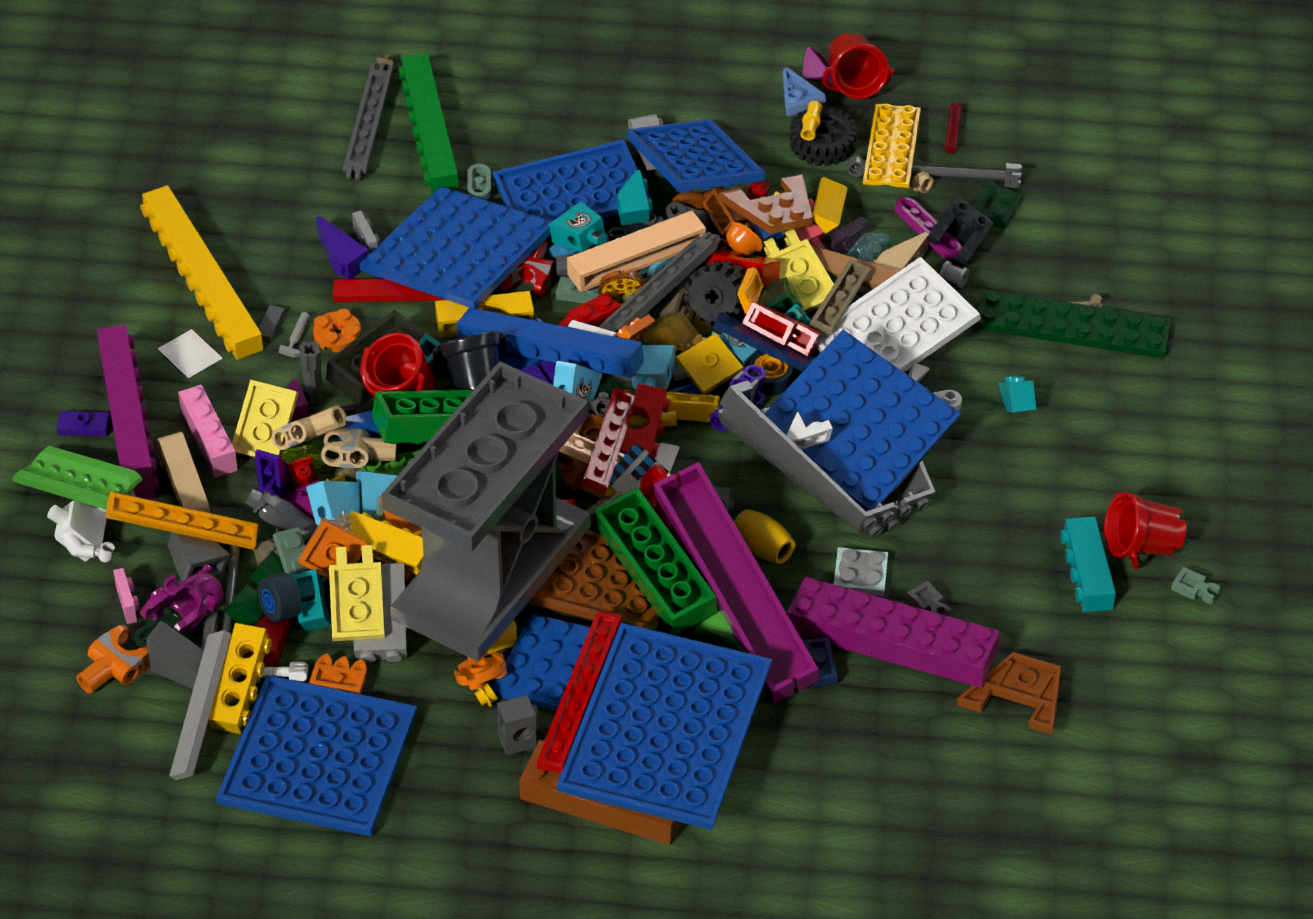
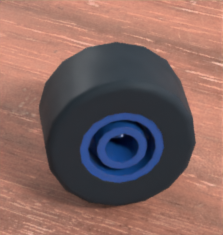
[258,572,302,623]

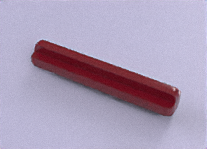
[945,102,962,154]

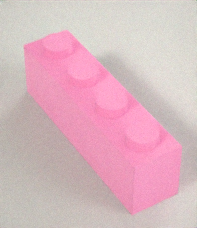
[178,385,238,478]

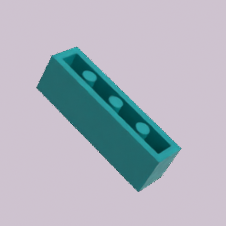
[1060,517,1116,612]

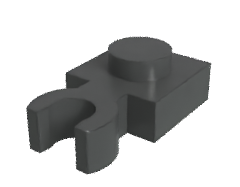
[907,581,951,617]

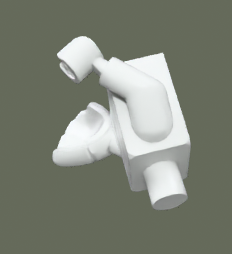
[47,490,135,562]

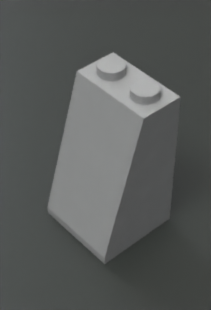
[354,563,407,663]

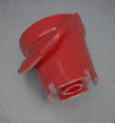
[823,33,894,99]
[360,332,436,398]
[1104,492,1186,570]

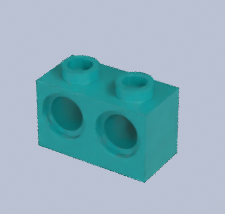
[291,569,331,632]

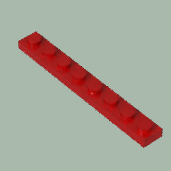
[537,611,622,773]

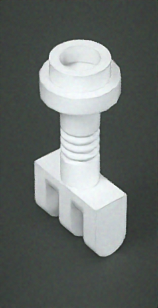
[257,662,309,683]

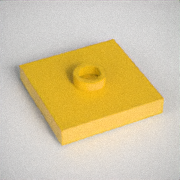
[676,333,744,395]

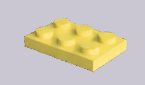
[232,380,299,458]

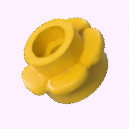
[474,682,497,707]

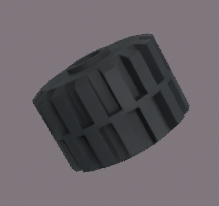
[684,261,745,327]

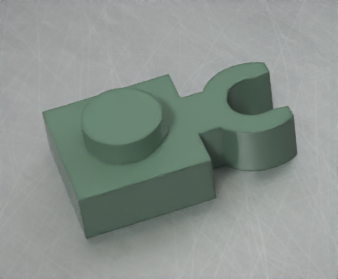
[1171,567,1220,604]

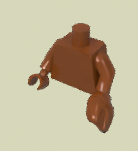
[672,187,753,250]

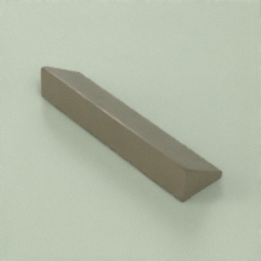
[809,258,871,335]

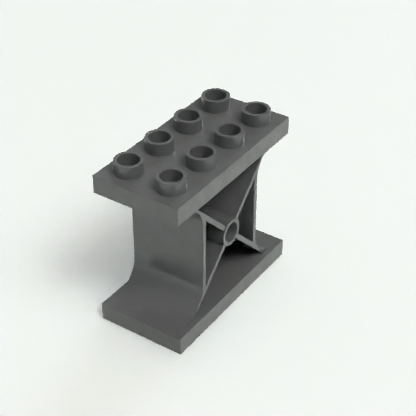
[381,361,591,662]

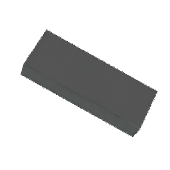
[258,305,285,342]

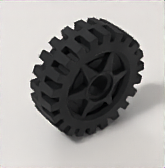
[789,106,857,166]

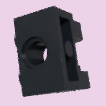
[926,195,994,266]

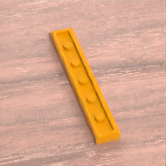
[105,491,259,550]

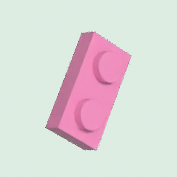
[113,568,140,624]

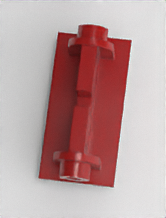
[745,181,770,200]
[287,456,318,489]

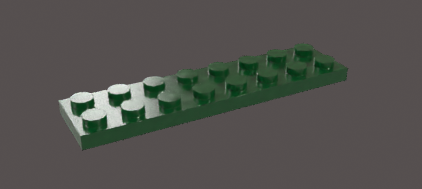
[975,289,1171,359]

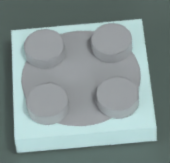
[834,547,888,596]

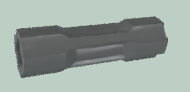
[299,341,325,407]

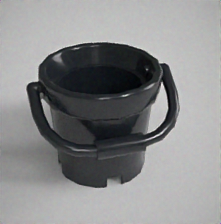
[432,331,507,390]

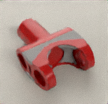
[500,240,555,297]

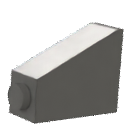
[167,532,230,581]
[146,621,204,689]

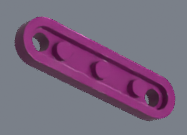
[894,197,962,260]

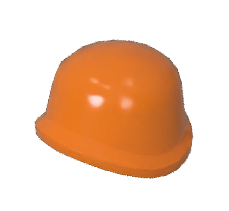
[726,219,763,256]

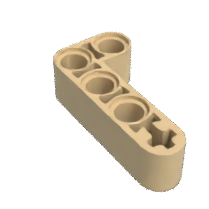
[157,432,211,513]

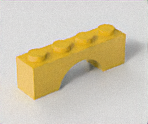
[435,291,534,338]

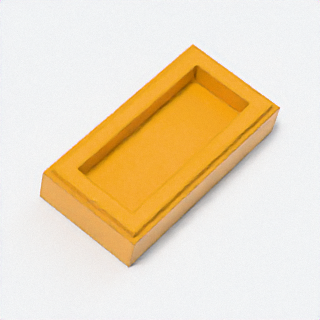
[737,267,763,313]

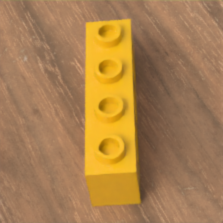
[208,623,271,734]

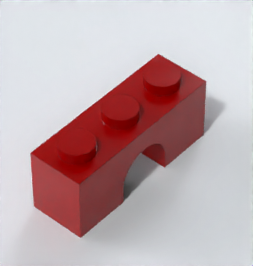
[706,249,780,287]
[621,383,671,458]

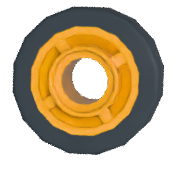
[748,352,794,395]

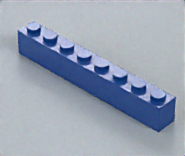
[456,308,644,378]

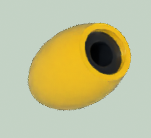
[734,509,795,564]

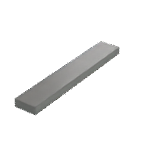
[169,630,231,780]

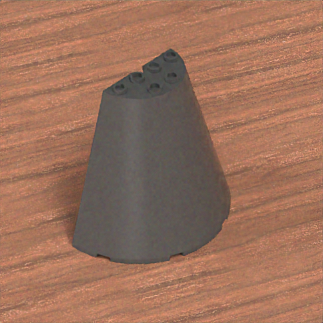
[718,342,936,537]

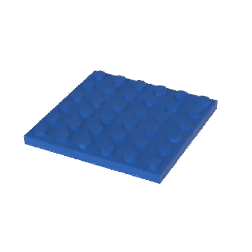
[359,187,552,309]
[764,329,961,512]
[216,675,417,837]

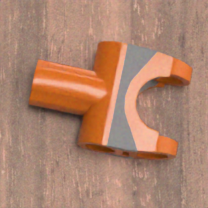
[76,625,150,693]

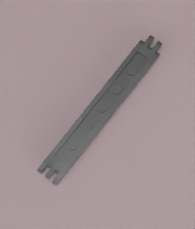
[343,63,394,180]
[598,232,720,337]

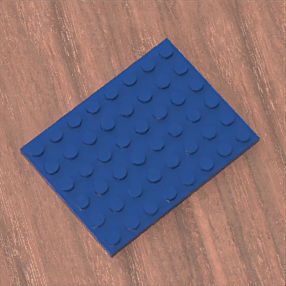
[557,623,772,830]

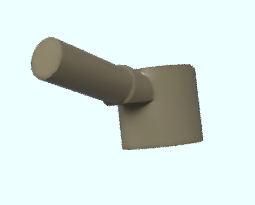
[376,54,393,69]
[1068,294,1103,308]

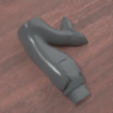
[245,487,318,549]

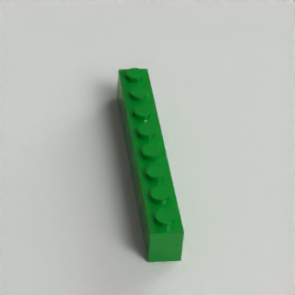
[398,53,458,195]

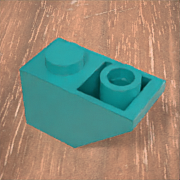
[617,170,653,226]
[998,375,1036,413]

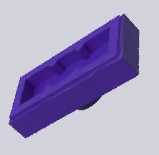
[57,411,109,436]

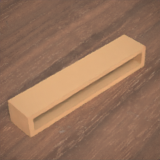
[567,211,706,292]

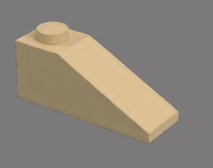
[871,232,929,271]

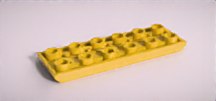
[863,104,921,189]

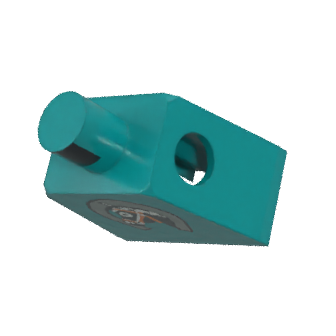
[549,202,607,252]

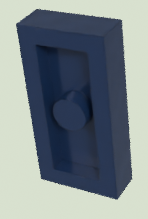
[803,636,837,687]

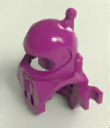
[140,565,224,635]

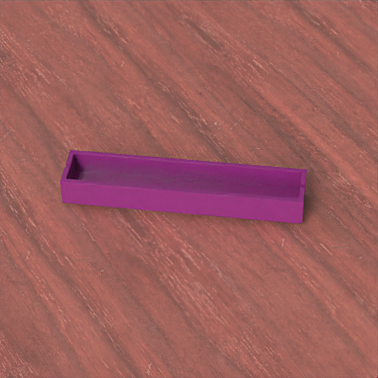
[654,462,819,704]

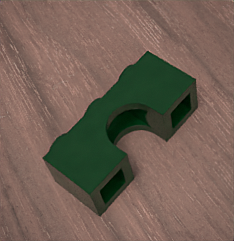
[225,551,285,626]

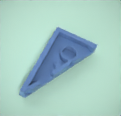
[783,67,826,117]

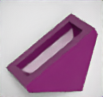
[802,46,833,83]

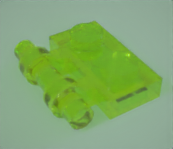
[281,445,327,469]

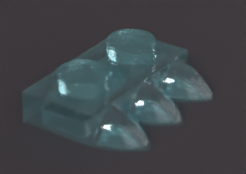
[846,233,890,262]

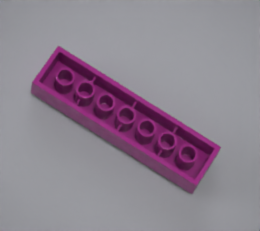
[97,325,159,500]
[787,577,1000,688]

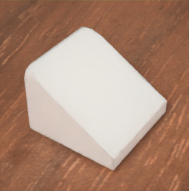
[905,363,929,383]

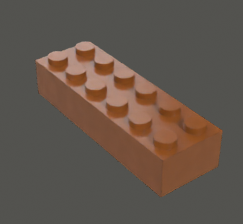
[519,740,681,845]

